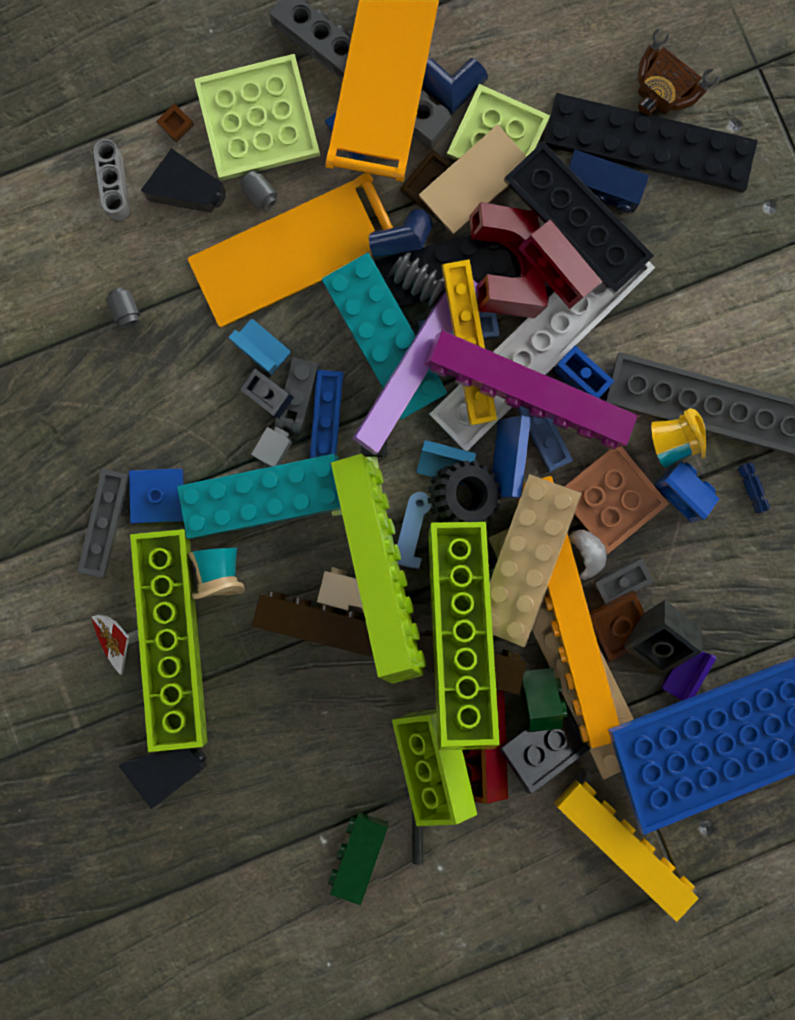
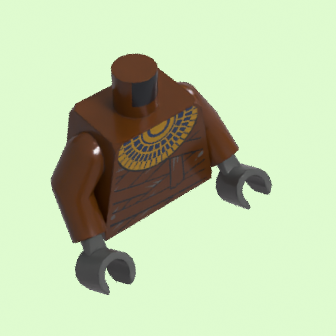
[637,28,720,116]

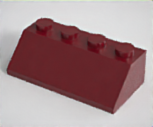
[462,690,508,804]

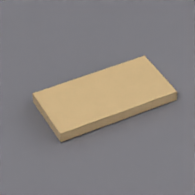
[419,124,526,236]

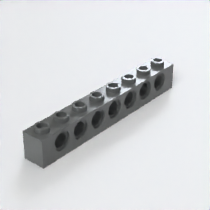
[269,0,451,150]

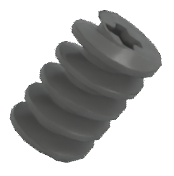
[387,251,445,308]

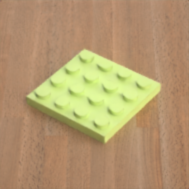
[194,54,320,181]

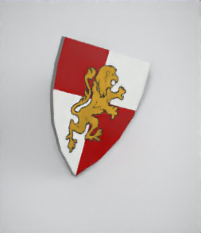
[91,614,139,675]

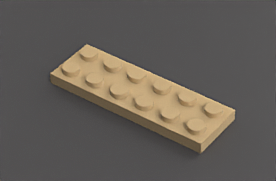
[490,474,582,647]

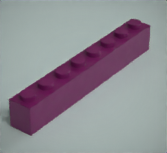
[425,330,638,449]

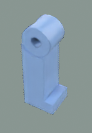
[397,492,431,570]

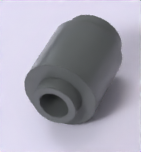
[240,171,278,211]
[106,288,140,329]

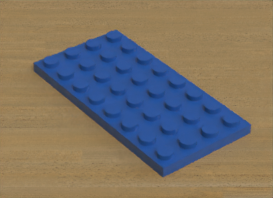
[608,658,795,835]

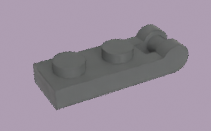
[275,357,319,434]

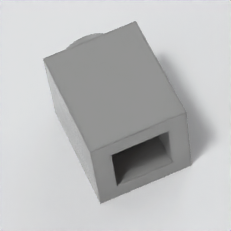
[251,427,292,467]

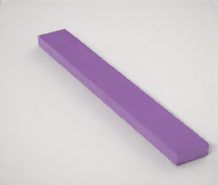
[352,280,478,455]

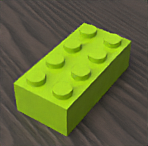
[392,709,477,826]

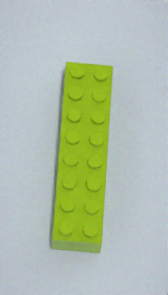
[331,453,426,684]
[428,522,499,751]
[130,529,208,752]

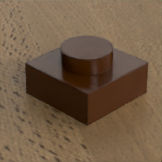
[156,104,194,143]

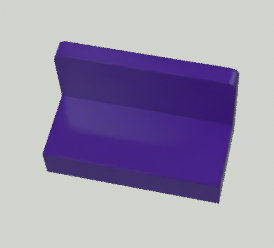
[660,651,716,701]

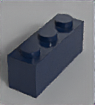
[568,150,649,213]

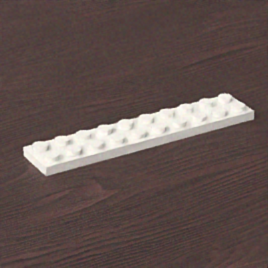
[429,262,655,451]

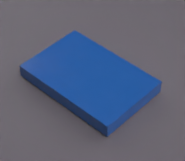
[492,416,531,499]

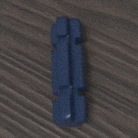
[738,462,770,513]

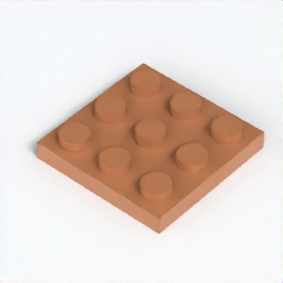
[564,446,669,554]

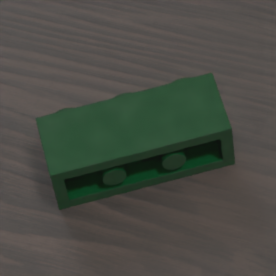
[328,811,388,906]

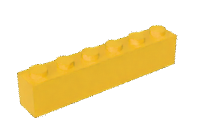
[554,780,699,922]

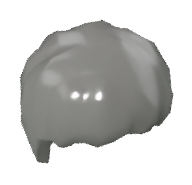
[568,530,607,580]

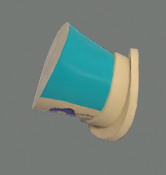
[188,547,245,599]

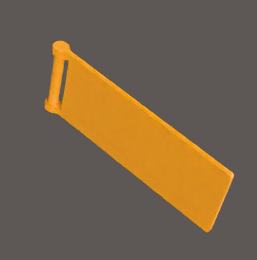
[326,0,439,183]
[188,173,393,328]

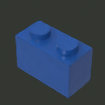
[552,345,614,398]

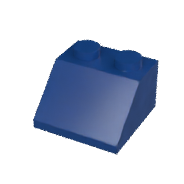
[654,461,719,523]

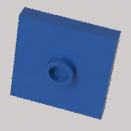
[129,468,184,524]

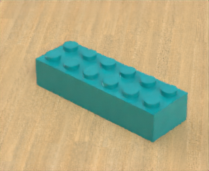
[322,252,447,420]
[177,454,341,539]

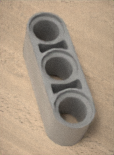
[93,139,130,221]

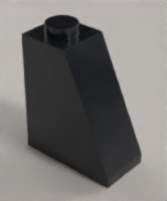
[141,148,226,213]
[119,747,207,809]

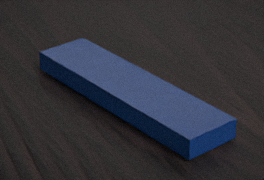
[310,370,344,459]

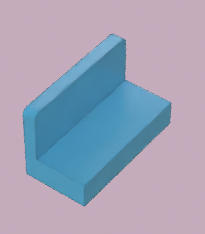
[229,319,291,376]
[417,440,476,486]

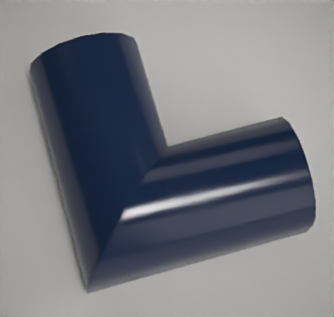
[422,58,488,115]
[369,209,433,257]

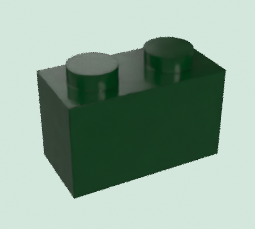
[521,668,567,732]

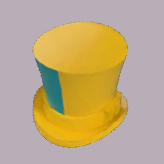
[651,408,706,468]

